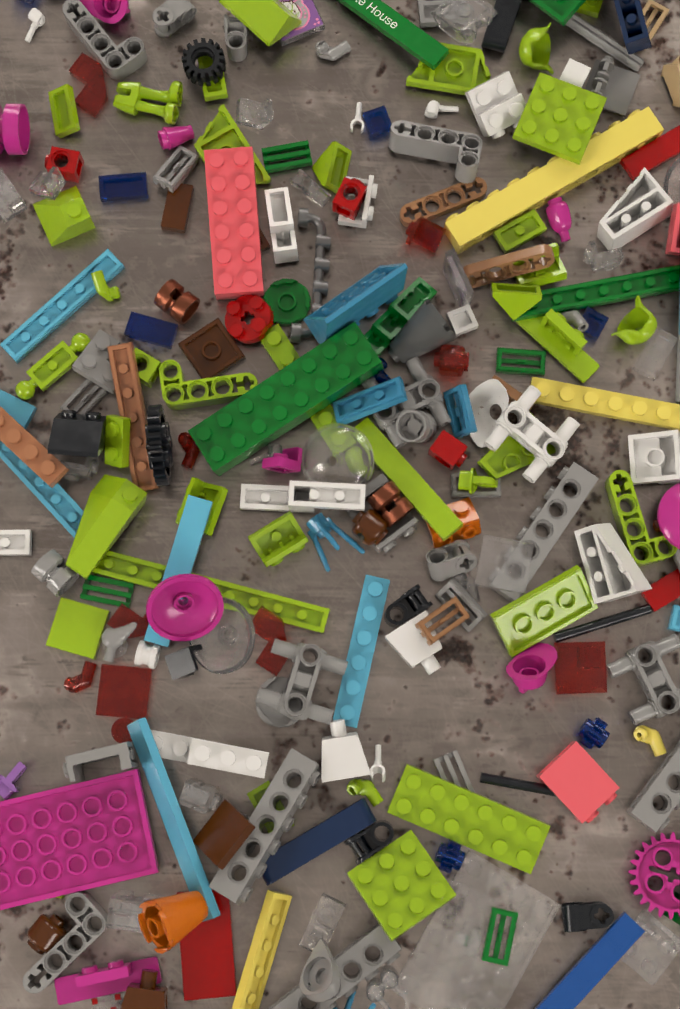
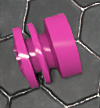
[0,104,30,155]

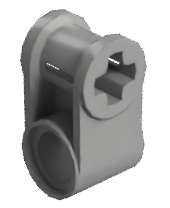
[152,0,197,38]
[224,15,249,62]
[426,539,477,581]

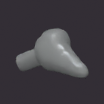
[101,622,137,662]

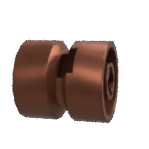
[154,279,200,325]
[367,480,414,528]

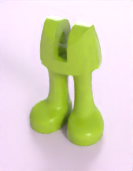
[113,81,183,125]

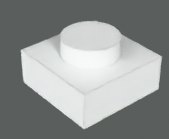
[446,304,479,336]

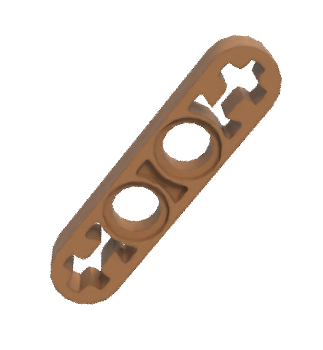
[399,177,487,228]
[463,244,555,288]

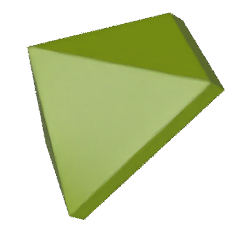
[311,141,352,193]
[491,282,542,320]

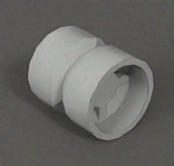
[396,410,437,443]
[31,549,79,597]

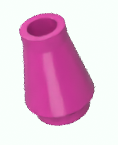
[157,125,194,151]

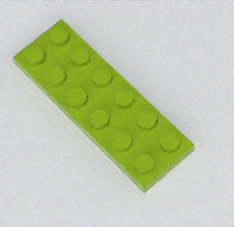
[387,764,551,874]

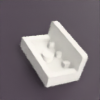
[338,175,378,229]

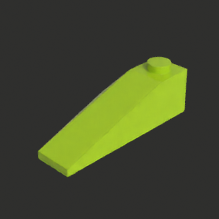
[66,474,147,579]

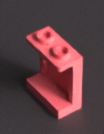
[536,741,620,824]

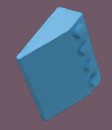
[303,263,408,344]

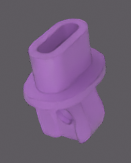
[0,761,27,800]

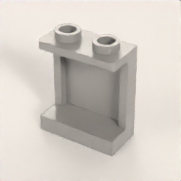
[346,473,419,553]
[63,742,140,782]

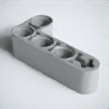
[62,0,147,81]
[389,120,483,184]
[23,890,110,994]

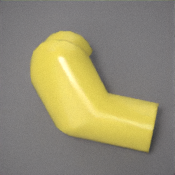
[633,725,667,757]

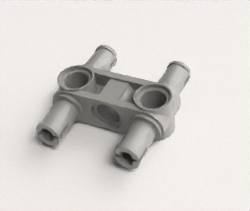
[362,356,451,449]
[606,634,680,725]
[255,638,348,725]

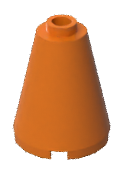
[138,890,208,954]

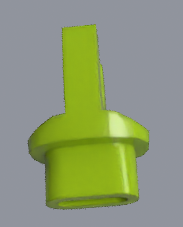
[458,468,498,494]

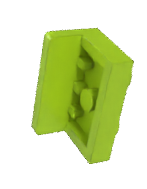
[513,243,567,286]
[176,477,228,536]
[248,511,309,567]

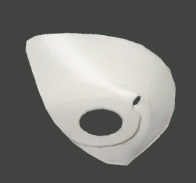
[469,379,509,448]

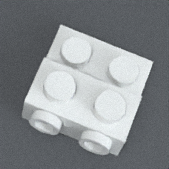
[465,71,526,139]
[628,430,680,485]

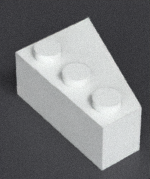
[597,167,674,253]
[574,523,652,604]

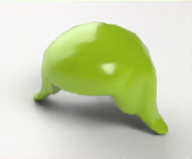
[519,22,554,74]
[611,295,657,345]

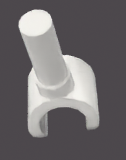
[25,8,45,43]
[424,100,459,119]
[350,102,364,133]
[370,744,386,782]

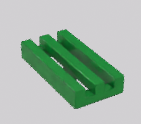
[261,140,312,173]
[495,347,546,377]
[80,575,135,609]
[481,906,518,967]

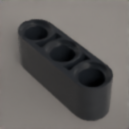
[482,0,522,53]

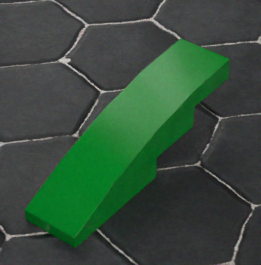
[364,277,437,357]

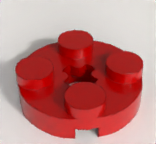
[225,295,274,344]

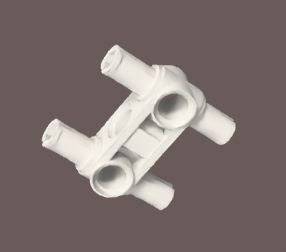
[484,385,580,483]

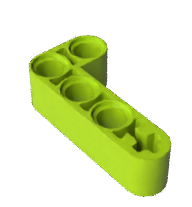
[159,360,258,410]
[605,470,677,567]

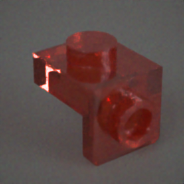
[405,216,446,253]

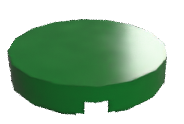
[263,279,311,327]

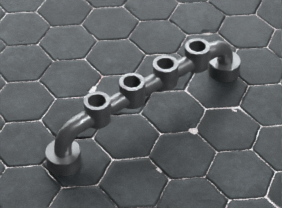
[290,207,331,343]

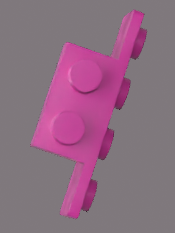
[54,956,162,1005]

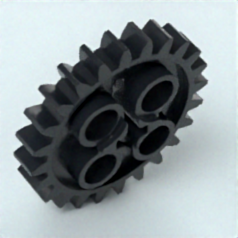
[145,404,173,486]

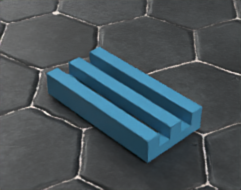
[443,384,477,439]

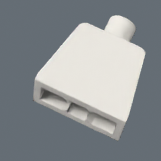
[385,610,442,675]
[321,719,371,783]

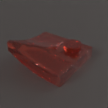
[553,641,607,694]

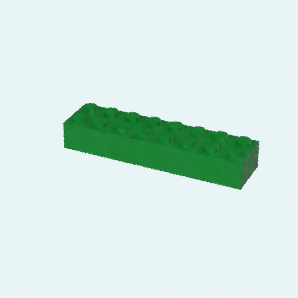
[188,322,384,476]

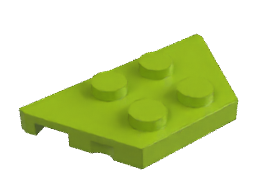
[406,42,491,95]
[194,104,271,185]

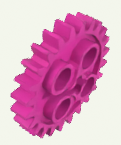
[629,832,680,920]

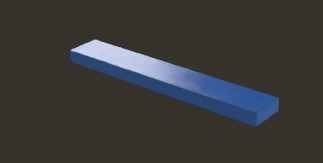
[535,911,645,1009]

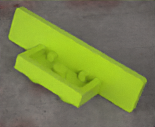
[515,309,600,383]

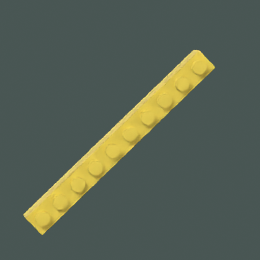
[443,106,664,254]

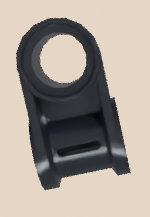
[384,584,433,628]
[344,820,394,864]
[561,901,614,932]

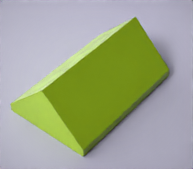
[219,0,302,47]

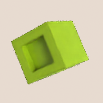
[134,347,161,388]

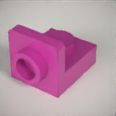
[262,447,302,474]

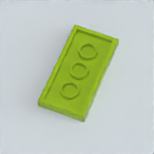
[490,565,598,657]

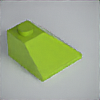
[33,185,96,247]

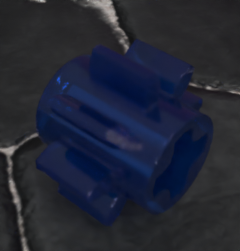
[578,717,610,749]
[434,839,466,874]

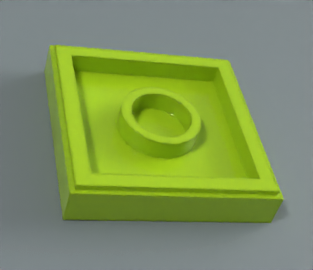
[46,597,110,660]

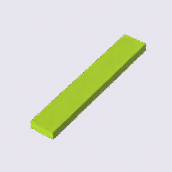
[349,417,463,541]

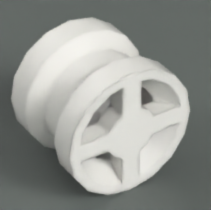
[134,640,161,669]

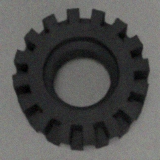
[182,38,226,87]

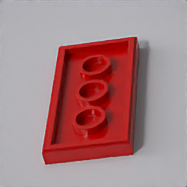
[177,889,237,1001]

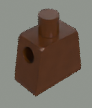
[120,969,168,1009]

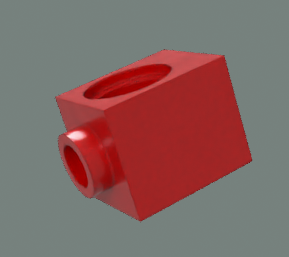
[45,146,84,183]
[332,177,367,220]
[428,429,468,471]

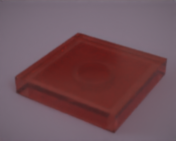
[96,664,153,719]

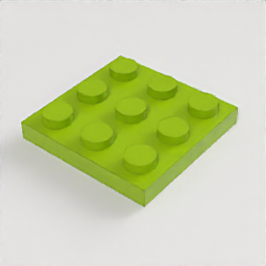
[512,72,607,165]
[347,830,456,942]

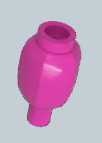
[546,197,572,242]

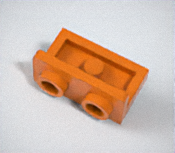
[424,497,481,548]

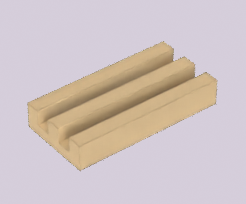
[642,0,669,50]

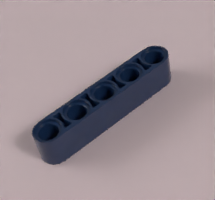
[262,798,377,886]

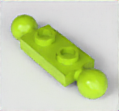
[15,333,91,400]

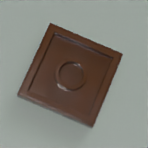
[178,318,245,379]
[193,799,255,870]

